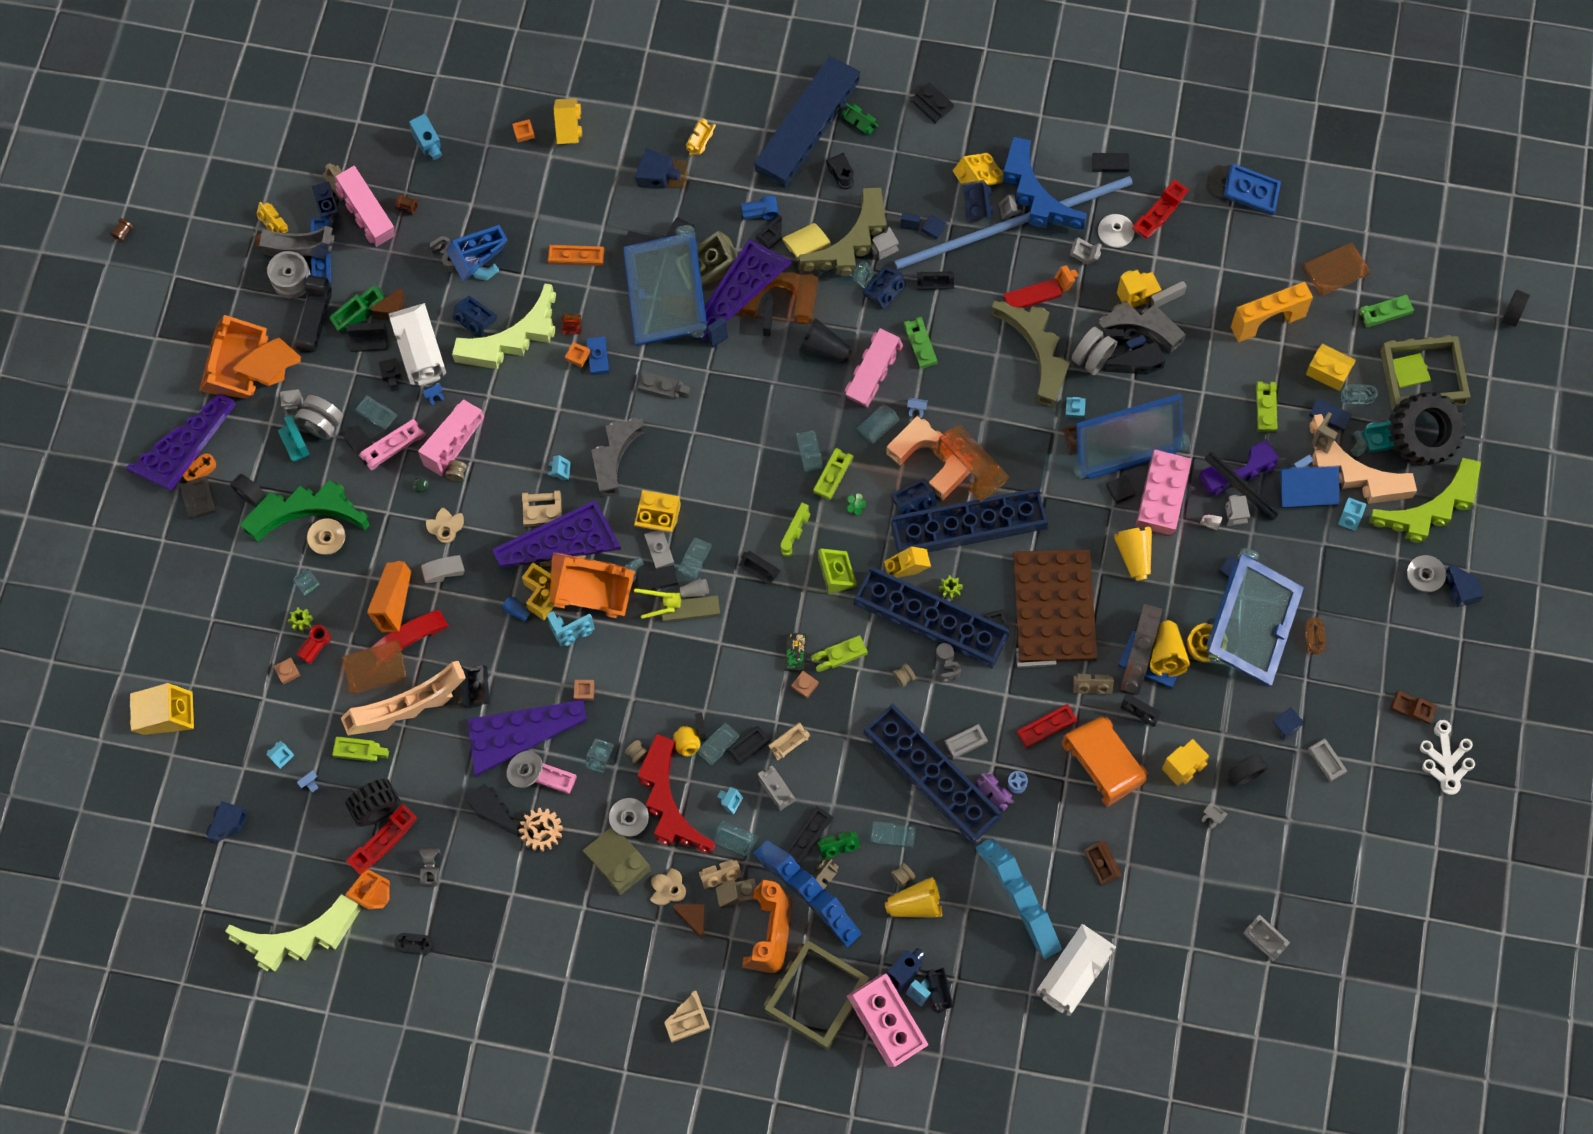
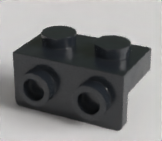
[457,665,489,708]

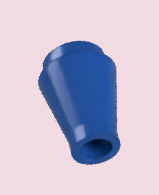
[501,595,531,622]

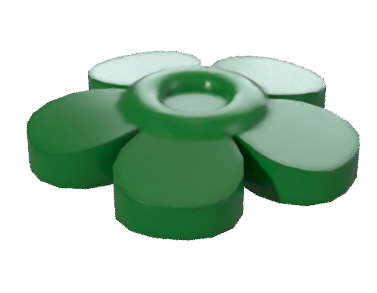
[846,493,866,515]

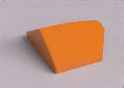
[345,869,390,909]

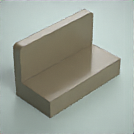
[1311,412,1338,454]

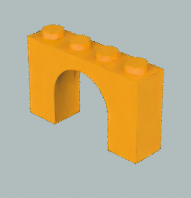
[1231,282,1313,342]

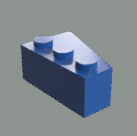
[446,225,508,281]

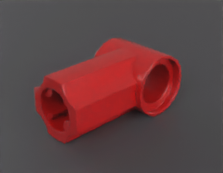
[296,625,331,664]

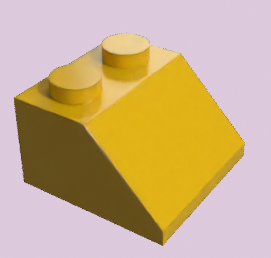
[1306,344,1356,391]

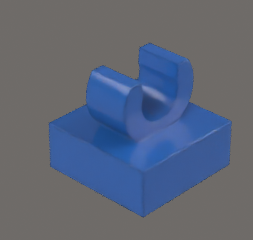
[422,383,444,405]

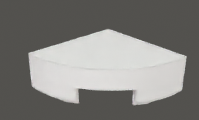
[1200,515,1222,531]

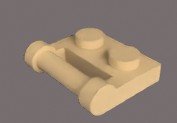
[522,490,562,527]

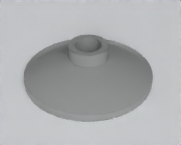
[1407,555,1446,592]
[507,751,543,788]
[609,798,649,837]

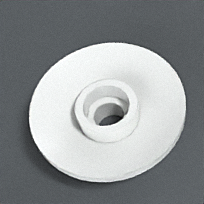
[1098,214,1135,248]

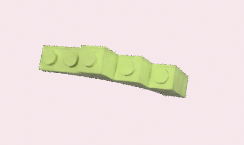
[452,284,556,369]
[225,894,361,972]

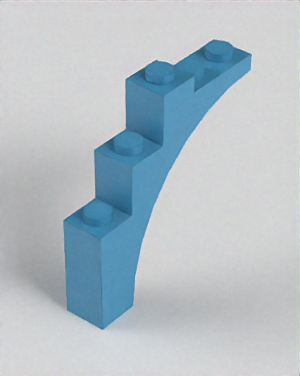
[975,838,1062,959]

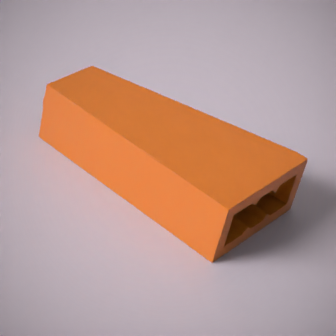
[367,561,411,632]

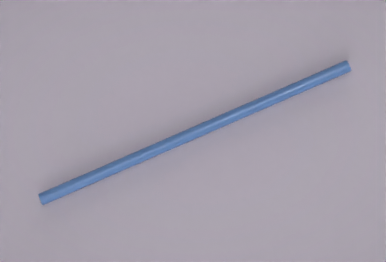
[894,176,1133,269]

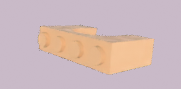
[886,416,974,501]

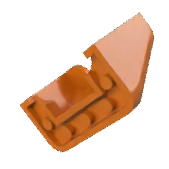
[199,315,268,399]
[550,552,635,618]
[1061,716,1148,808]
[742,880,793,973]

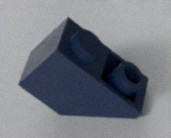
[312,181,339,219]
[1445,565,1484,607]
[206,801,247,844]

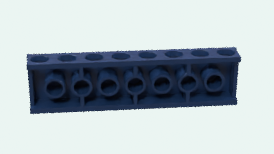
[754,56,860,188]
[891,488,1048,553]
[853,566,1009,668]
[863,703,1002,844]

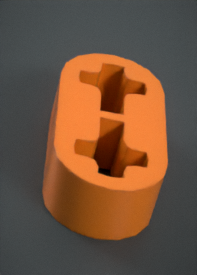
[183,453,216,484]

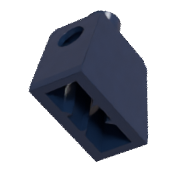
[634,148,681,188]
[887,948,926,995]

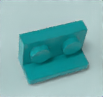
[278,415,310,462]
[1363,420,1394,453]

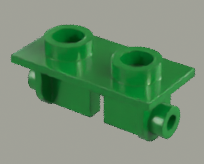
[841,103,879,134]
[817,830,860,859]

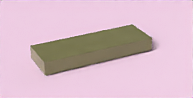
[661,595,720,623]

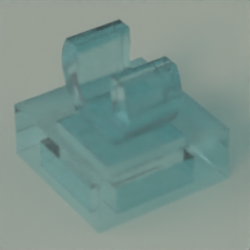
[850,261,874,288]
[293,569,320,596]

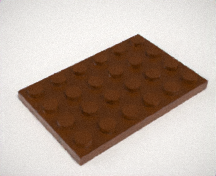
[1013,550,1097,662]

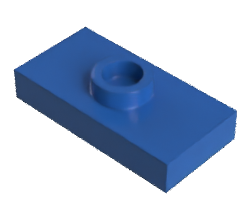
[587,337,609,375]

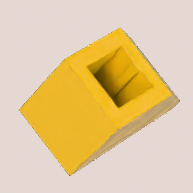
[884,546,931,578]

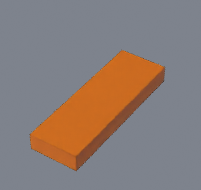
[548,245,604,266]

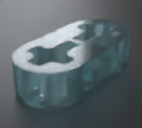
[1341,385,1378,404]

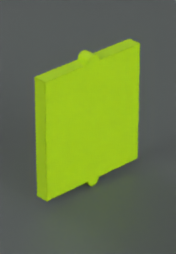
[1393,353,1431,389]

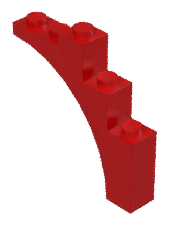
[637,734,716,854]

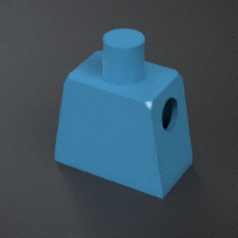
[409,114,442,160]

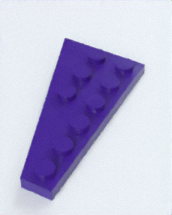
[692,239,792,341]
[125,394,236,491]
[492,500,621,568]
[467,700,587,777]

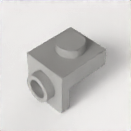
[1070,237,1102,265]

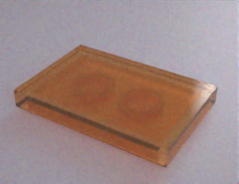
[1303,242,1371,296]
[343,640,407,694]

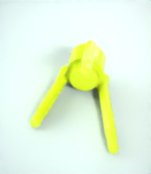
[634,589,681,619]

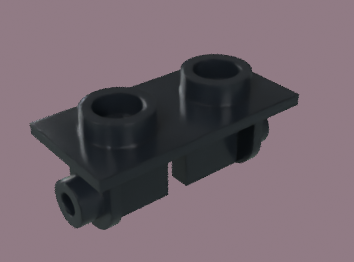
[917,271,954,289]
[738,550,781,586]
[925,967,954,1013]

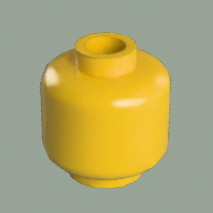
[673,726,701,756]

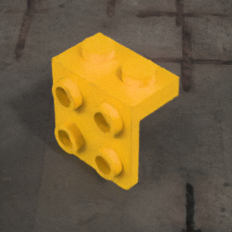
[953,153,1004,185]

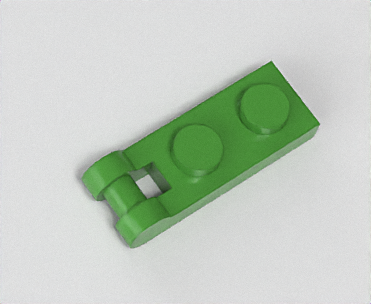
[1358,295,1414,327]
[903,317,938,369]

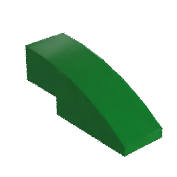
[329,285,386,332]

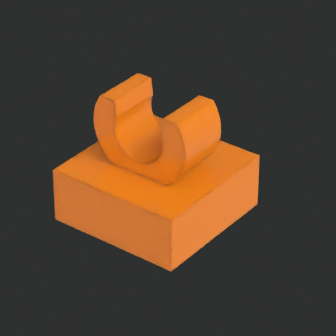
[512,119,535,142]
[1054,265,1079,292]
[565,342,590,367]

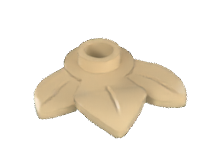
[426,508,464,543]
[650,868,686,905]

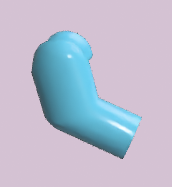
[472,264,499,281]

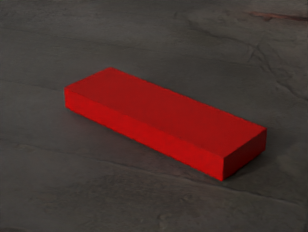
[1004,278,1062,308]
[1016,704,1078,749]

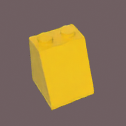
[130,683,194,735]

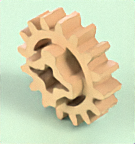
[519,808,563,852]

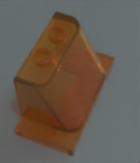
[931,424,1010,502]

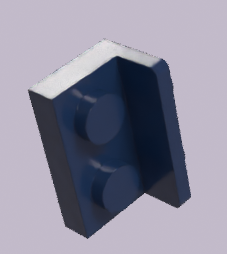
[962,180,993,220]
[862,266,906,309]
[452,296,497,338]
[890,478,937,520]

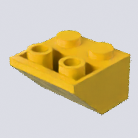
[634,490,681,533]

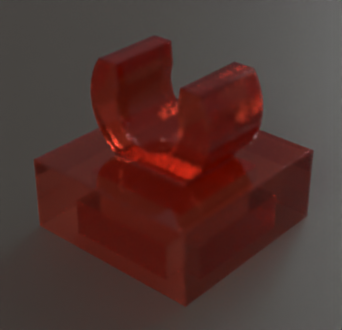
[562,314,582,334]

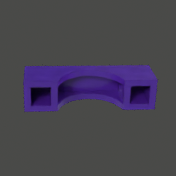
[1199,440,1279,497]

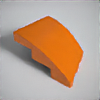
[233,338,301,386]

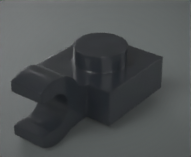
[1103,328,1136,345]
[379,358,401,391]

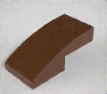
[1390,691,1437,724]

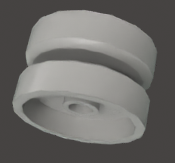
[267,251,312,299]
[1072,327,1117,375]
[294,395,343,440]

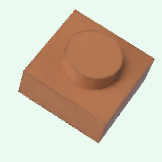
[274,658,301,685]
[791,671,819,699]
[574,680,595,701]

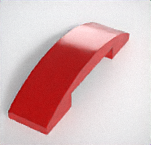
[1132,180,1189,239]
[371,610,449,664]
[346,804,417,875]

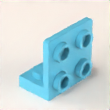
[547,611,595,647]

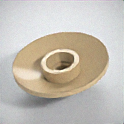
[307,519,345,555]

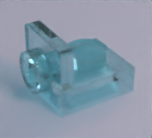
[586,738,614,773]

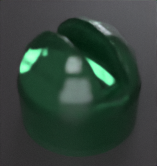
[413,478,429,493]

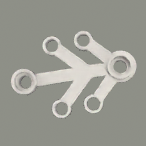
[1420,720,1475,795]

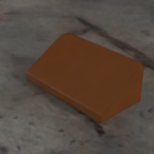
[1083,841,1123,886]

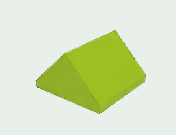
[818,549,857,594]

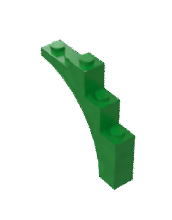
[240,480,370,542]

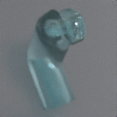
[625,556,644,582]

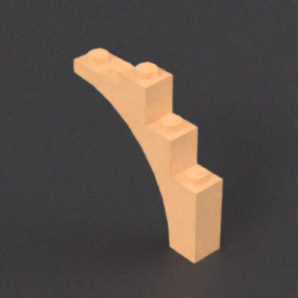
[1310,414,1417,504]
[341,661,465,735]

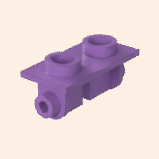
[975,773,1014,812]

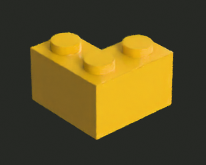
[554,98,582,144]
[1117,270,1162,308]
[522,563,555,620]
[1162,739,1209,786]

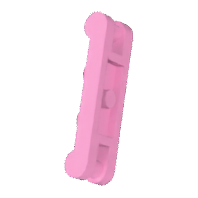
[359,419,426,470]

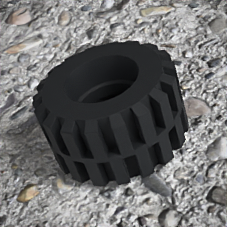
[345,779,400,827]

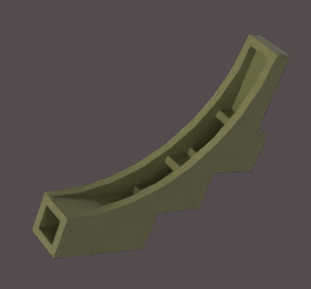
[797,188,887,276]
[991,300,1070,408]

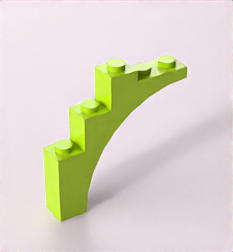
[1369,458,1481,543]

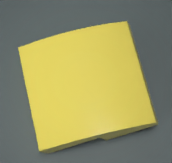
[782,223,831,260]

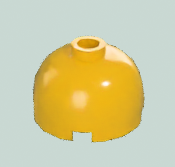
[1186,623,1227,663]

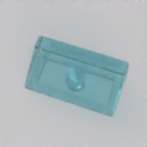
[857,404,899,443]
[713,821,758,857]

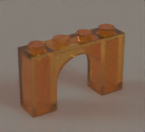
[739,272,819,324]

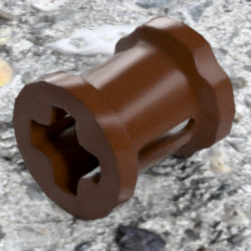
[395,194,418,215]
[110,218,134,243]

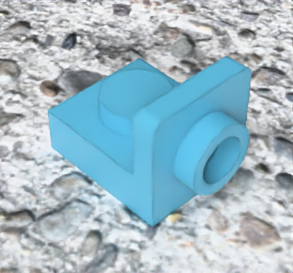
[1338,497,1367,531]

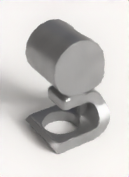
[430,236,457,272]
[936,643,961,683]
[420,848,440,886]

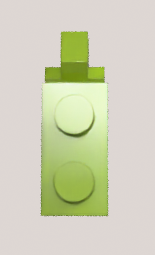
[332,737,389,762]

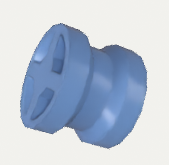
[1007,771,1028,794]

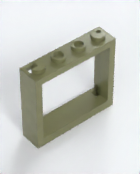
[1380,335,1470,412]
[764,940,870,1051]

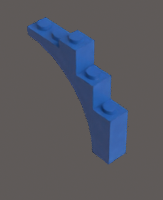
[1003,137,1087,230]
[753,840,862,948]

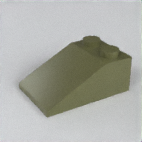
[675,231,738,291]
[583,827,651,896]

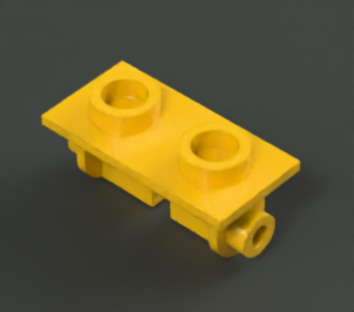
[686,118,716,156]
[257,202,288,233]

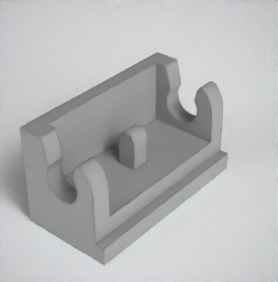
[758,766,796,811]
[1243,914,1290,961]

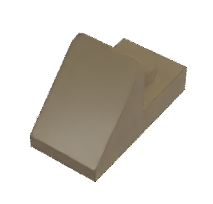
[715,878,756,908]

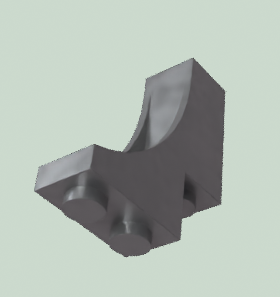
[258,226,335,259]
[1098,301,1186,353]
[591,418,645,498]
[1120,604,1163,695]

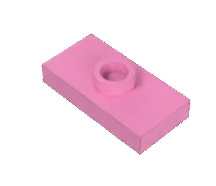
[535,763,577,795]

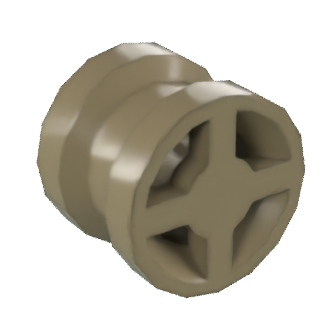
[445,460,467,482]
[892,663,916,688]
[624,740,649,765]
[890,862,915,888]

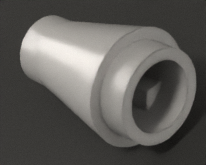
[680,578,709,598]

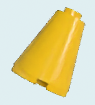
[1113,527,1152,581]
[1150,620,1190,677]
[885,877,942,918]

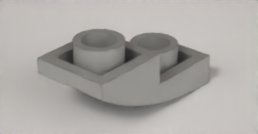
[420,555,465,583]

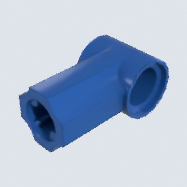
[741,196,779,220]

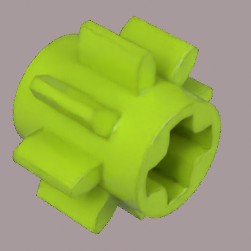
[939,575,963,601]
[288,607,313,633]

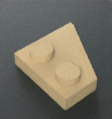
[664,991,710,1043]

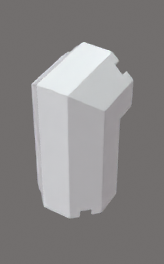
[389,303,446,385]
[1036,924,1116,1016]

